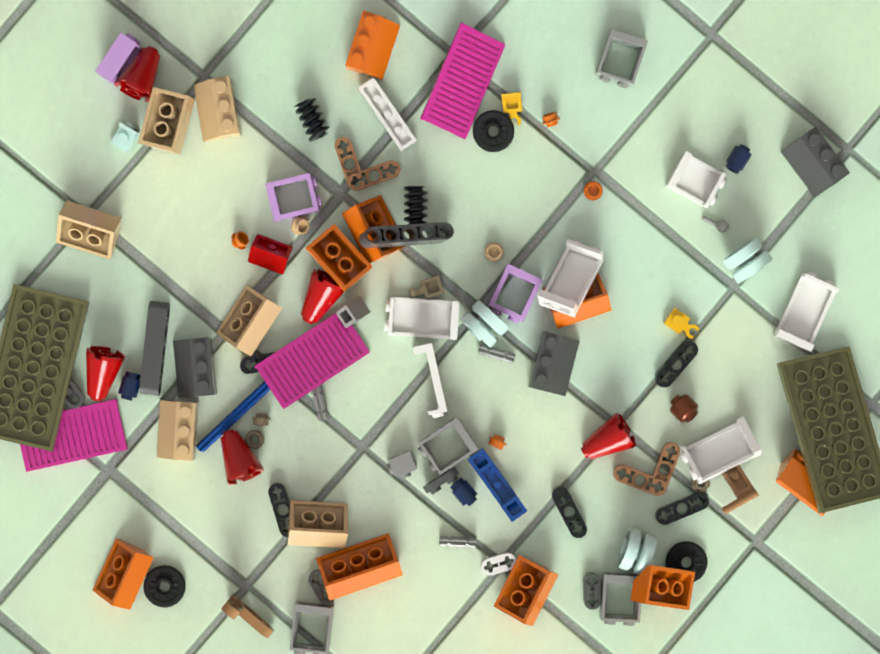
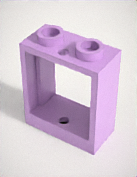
[95,33,142,87]
[265,173,322,222]
[488,264,543,323]

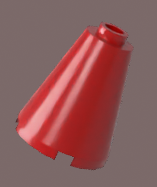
[115,46,160,102]
[300,269,344,324]
[86,346,125,401]
[581,412,637,459]
[220,429,264,485]

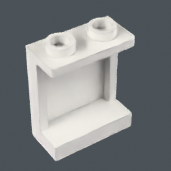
[666,151,727,208]

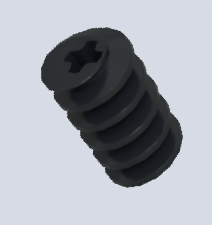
[294,98,330,142]
[404,186,428,225]

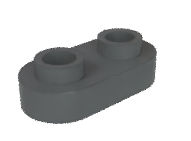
[65,378,85,409]
[423,467,459,495]

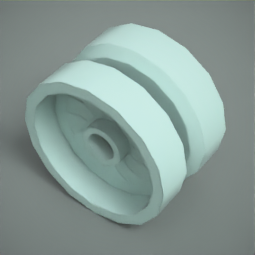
[722,237,772,283]
[460,300,509,348]
[617,527,657,575]

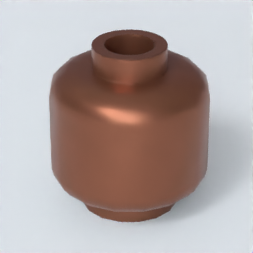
[670,394,699,423]

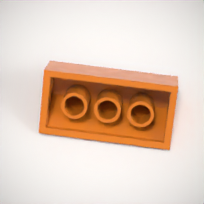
[316,533,403,600]

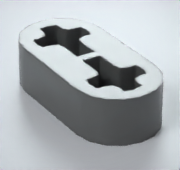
[309,569,334,604]
[583,572,601,610]

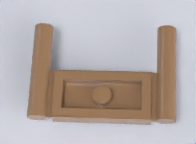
[721,465,759,514]

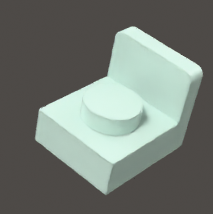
[110,122,139,153]

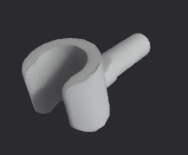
[702,216,729,232]

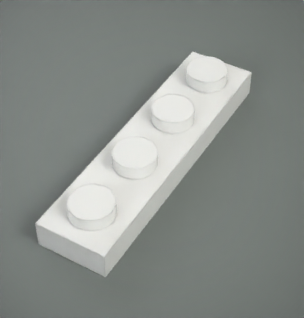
[358,77,417,152]

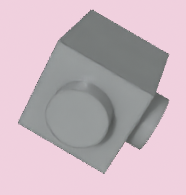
[335,296,371,328]
[387,450,417,479]

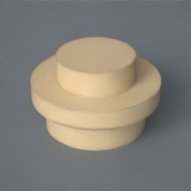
[291,216,309,235]
[484,242,504,262]

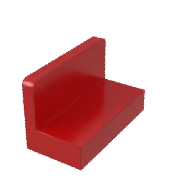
[248,234,293,274]

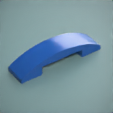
[467,448,527,522]

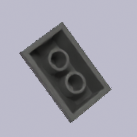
[781,127,850,198]
[528,331,580,396]
[173,337,217,398]

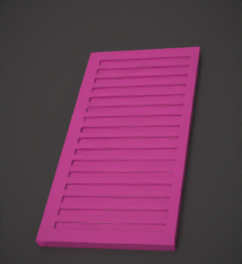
[420,22,506,139]
[255,313,370,409]
[20,399,128,472]

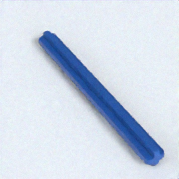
[196,381,270,453]

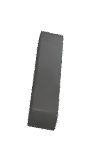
[359,222,454,248]
[139,301,170,396]

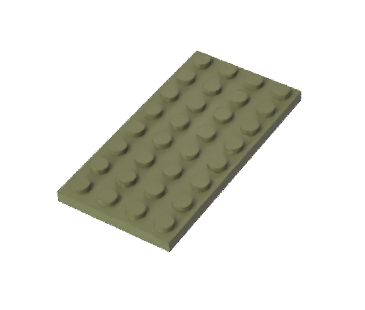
[0,284,90,451]
[777,346,880,514]

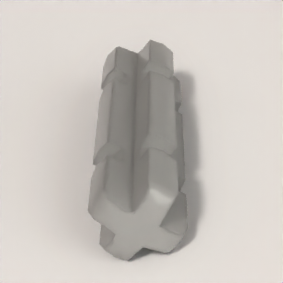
[478,344,515,364]
[312,385,329,421]
[439,536,477,548]

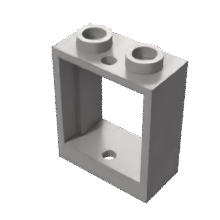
[595,29,648,88]
[418,417,478,475]
[600,572,641,626]
[290,601,334,654]

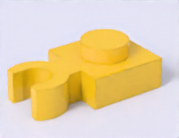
[501,92,522,125]
[663,308,699,339]

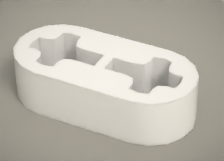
[481,552,516,576]

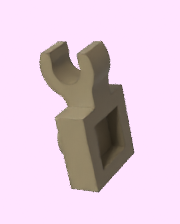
[409,275,444,299]

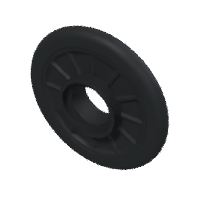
[473,110,514,152]
[666,541,708,582]
[143,565,186,608]

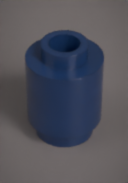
[725,144,752,174]
[118,371,141,401]
[450,478,478,506]

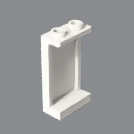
[538,239,604,318]
[773,271,839,352]
[384,297,460,340]
[413,343,447,418]
[680,416,761,484]

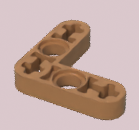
[335,137,401,191]
[613,442,680,496]
[221,595,274,638]

